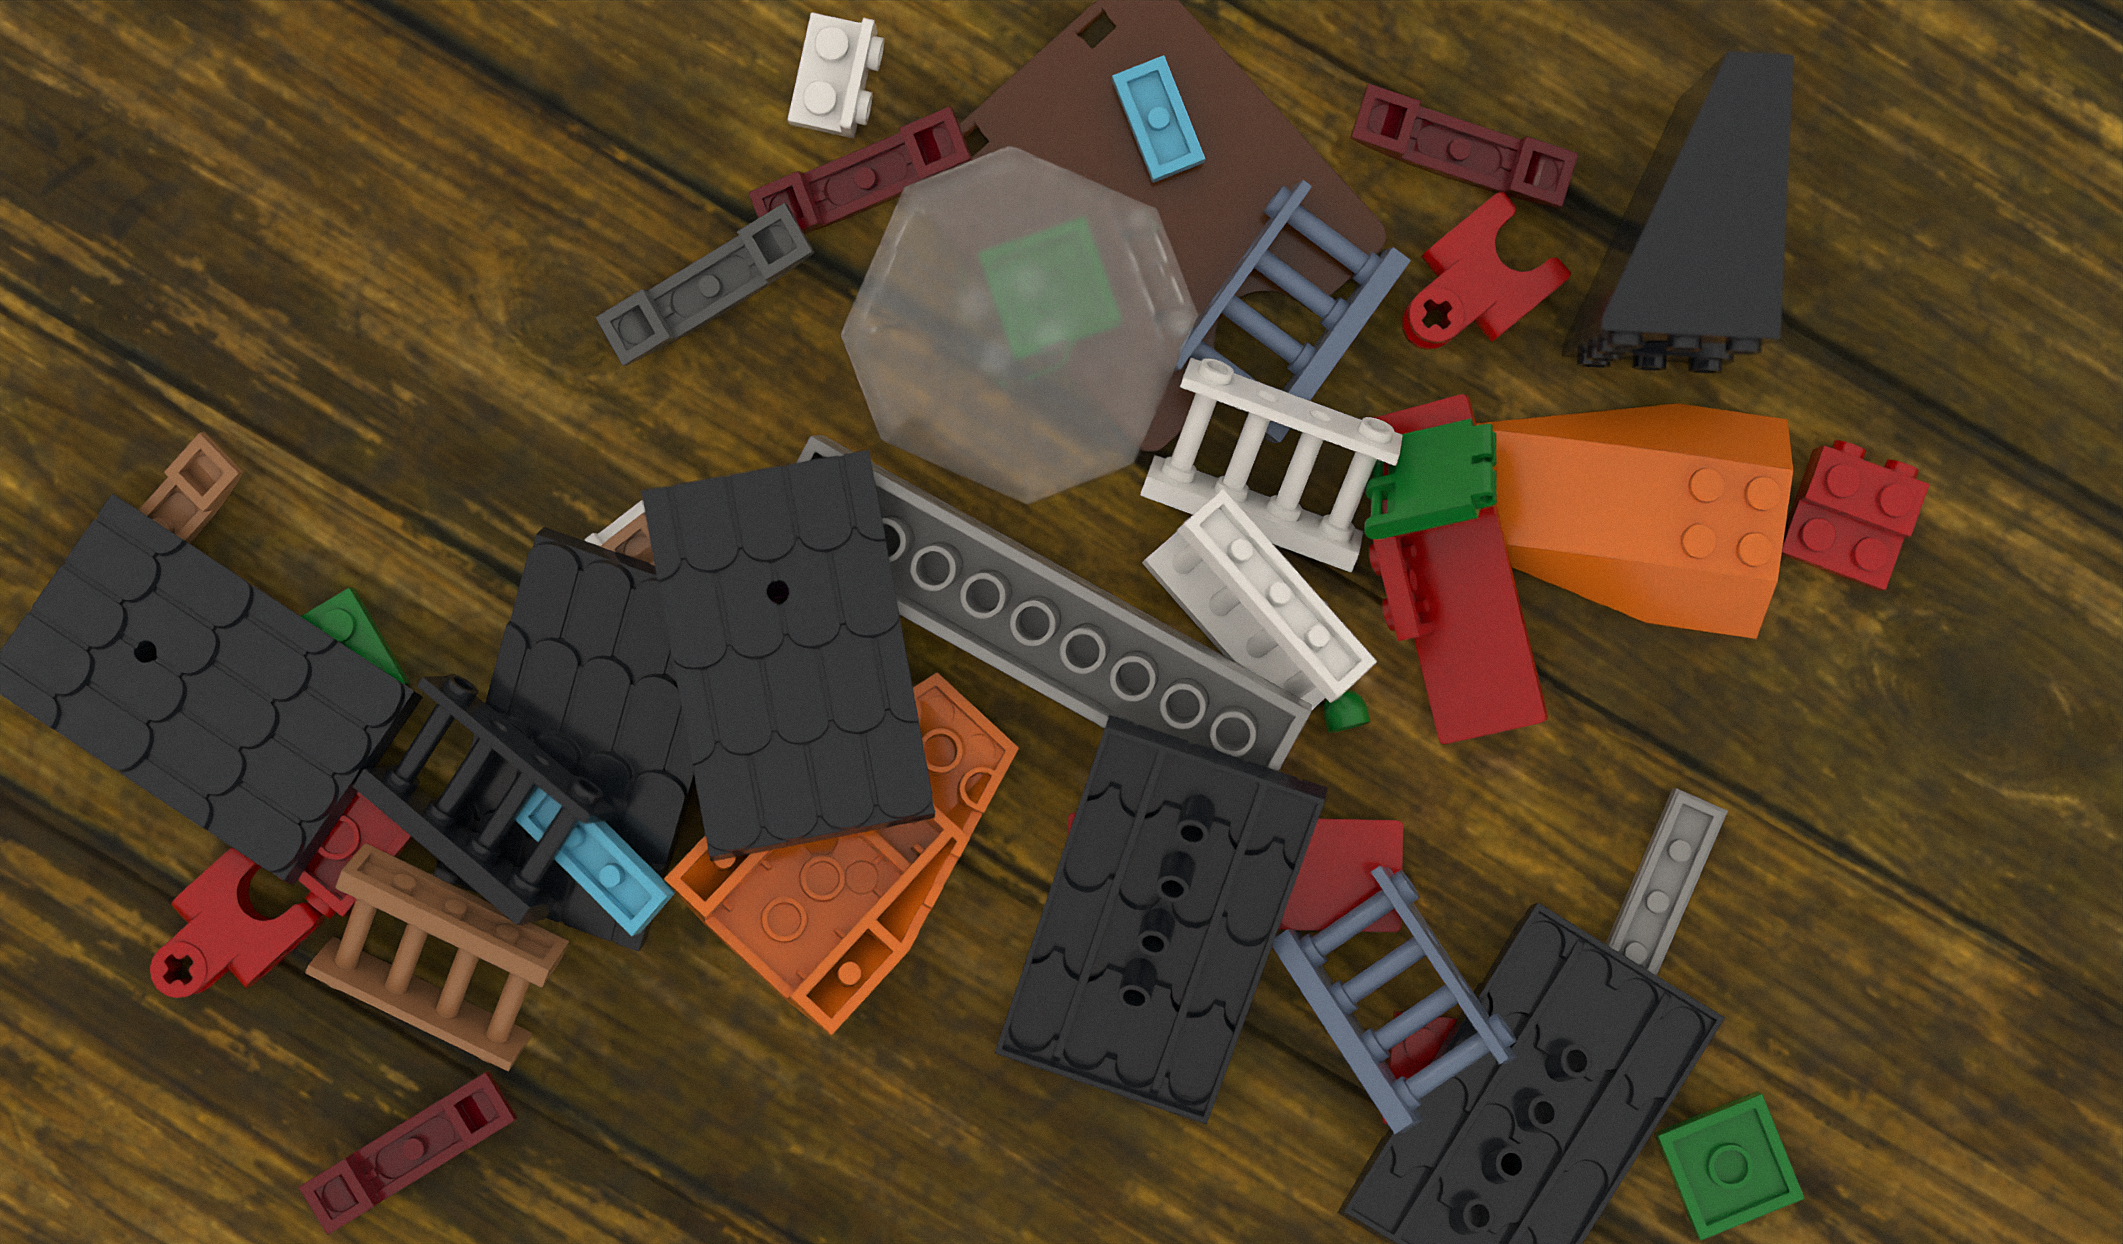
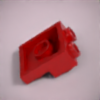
[1782,440,1930,591]
[278,792,413,919]

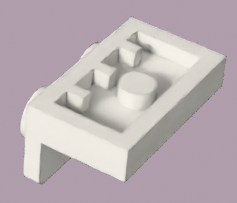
[787,12,885,138]

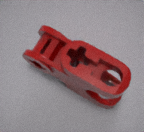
[1401,192,1571,350]
[150,847,325,998]

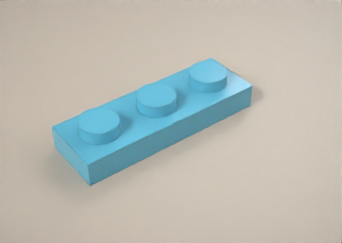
[516,787,676,936]

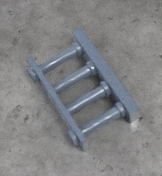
[1164,180,1411,443]
[1272,866,1517,1134]

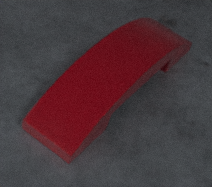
[1350,84,1579,208]
[748,106,973,234]
[298,1070,518,1235]

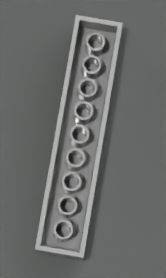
[797,435,1312,771]

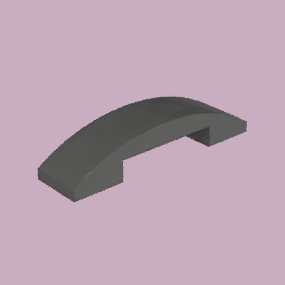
[595,203,814,366]

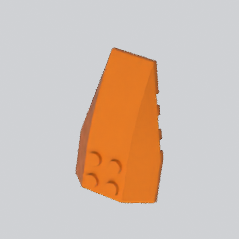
[1476,403,1793,639]
[664,672,1019,1035]

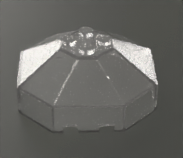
[840,145,1198,505]

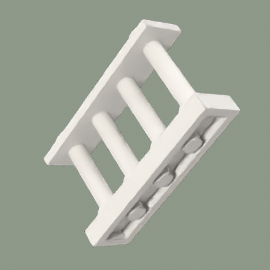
[1140,358,1403,572]
[1142,489,1377,711]

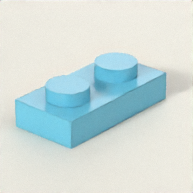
[1112,55,1205,183]

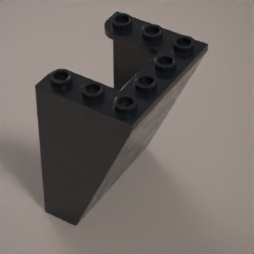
[1562,51,1794,374]

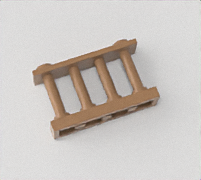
[305,843,569,1071]

